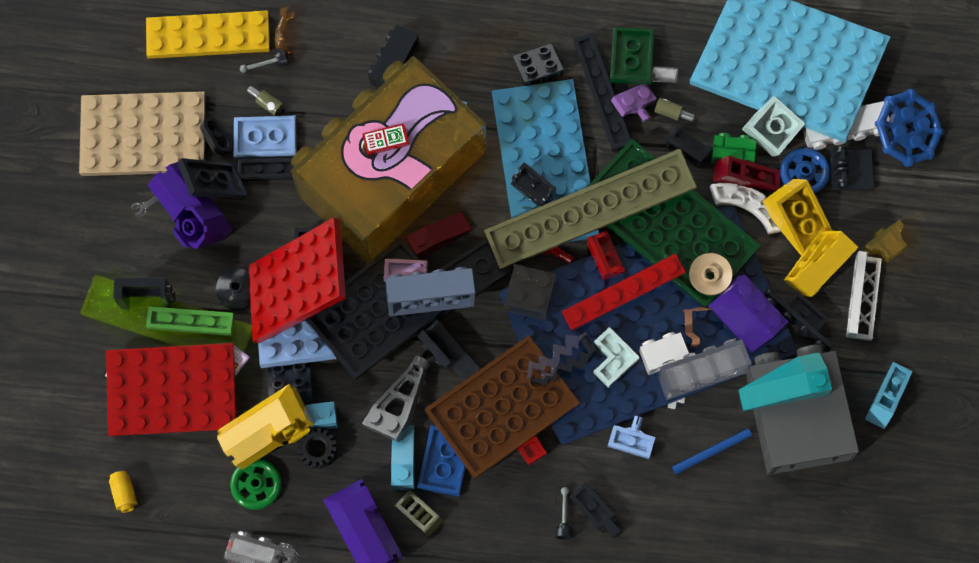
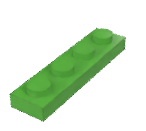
[146,307,234,336]

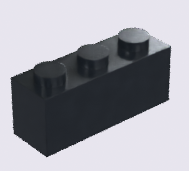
[368,25,419,94]

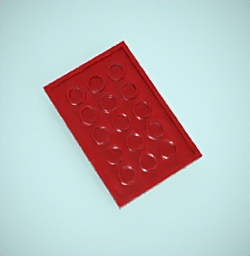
[249,218,346,344]
[106,343,237,436]

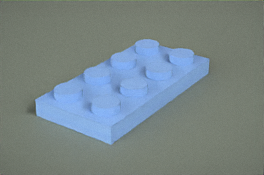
[258,321,336,368]

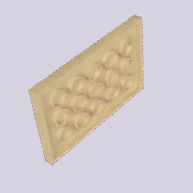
[79,92,206,176]

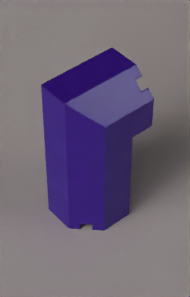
[148,162,233,249]
[323,479,403,563]

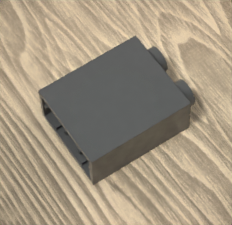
[746,345,859,475]

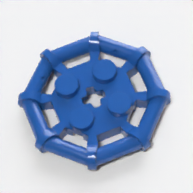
[874,89,944,167]

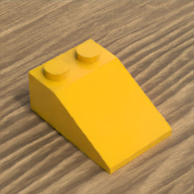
[762,179,833,256]

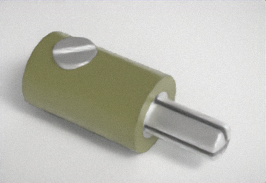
[247,86,284,116]
[654,98,695,121]

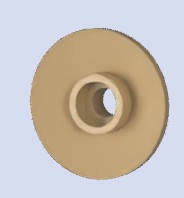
[689,253,732,295]

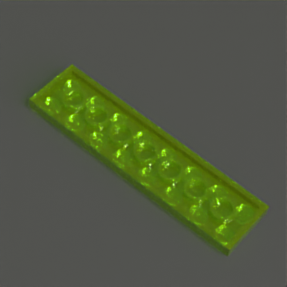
[80,275,252,353]

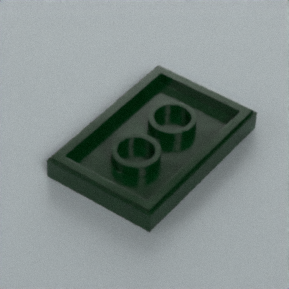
[610,27,654,85]

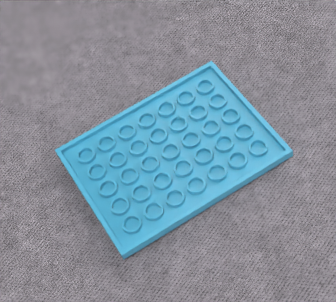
[690,0,890,143]

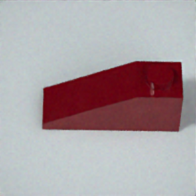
[713,156,781,191]
[406,212,472,260]

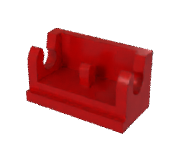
[587,231,625,281]

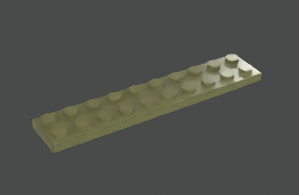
[484,149,697,270]

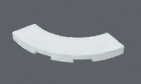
[710,183,781,235]

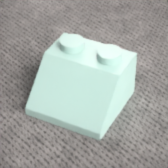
[742,96,805,157]

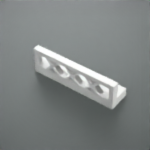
[846,251,882,341]

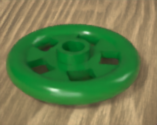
[230,459,282,510]

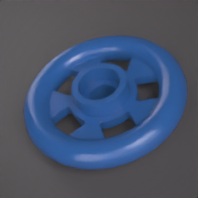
[780,148,830,194]

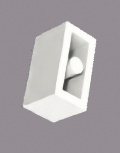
[639,332,690,375]

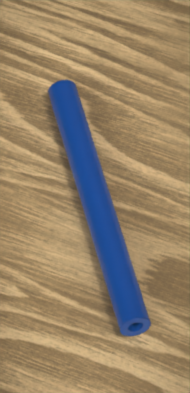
[672,428,752,474]

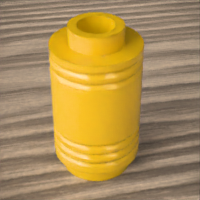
[109,471,138,513]

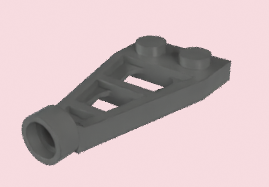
[362,356,430,442]

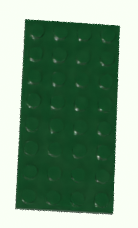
[588,139,761,308]

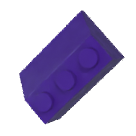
[708,275,788,352]

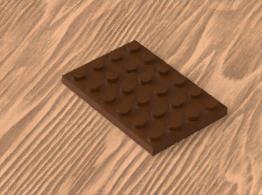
[424,335,580,479]

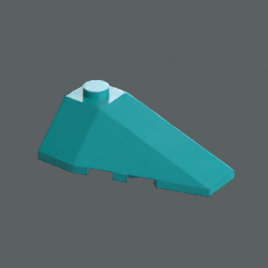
[738,353,832,411]

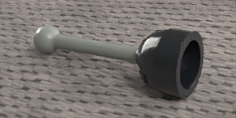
[240,49,289,73]
[555,487,573,540]

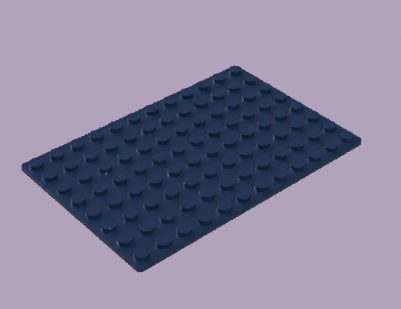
[500,205,797,445]

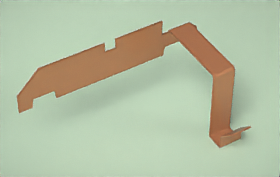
[683,306,712,347]

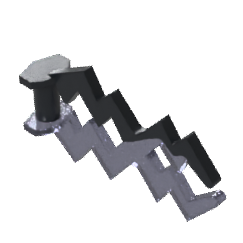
[527,332,598,386]

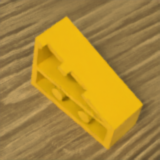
[784,231,858,297]

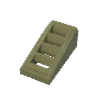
[395,490,443,537]

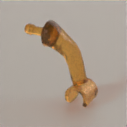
[275,6,295,54]

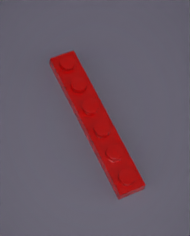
[562,254,686,331]

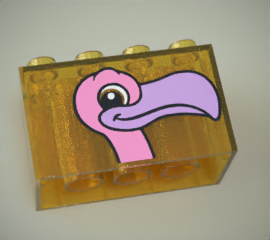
[291,56,487,264]

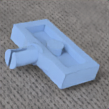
[608,416,655,459]

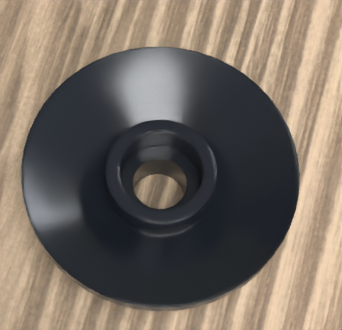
[216,268,251,310]

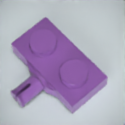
[611,84,657,123]

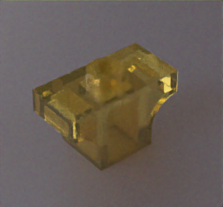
[863,220,907,263]

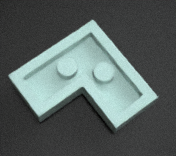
[594,327,639,388]

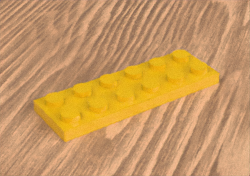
[146,11,270,59]

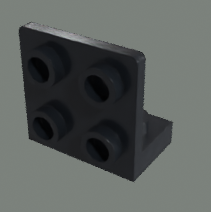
[267,362,314,406]

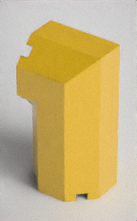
[217,384,314,470]

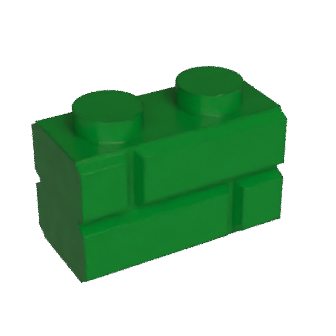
[711,133,756,164]

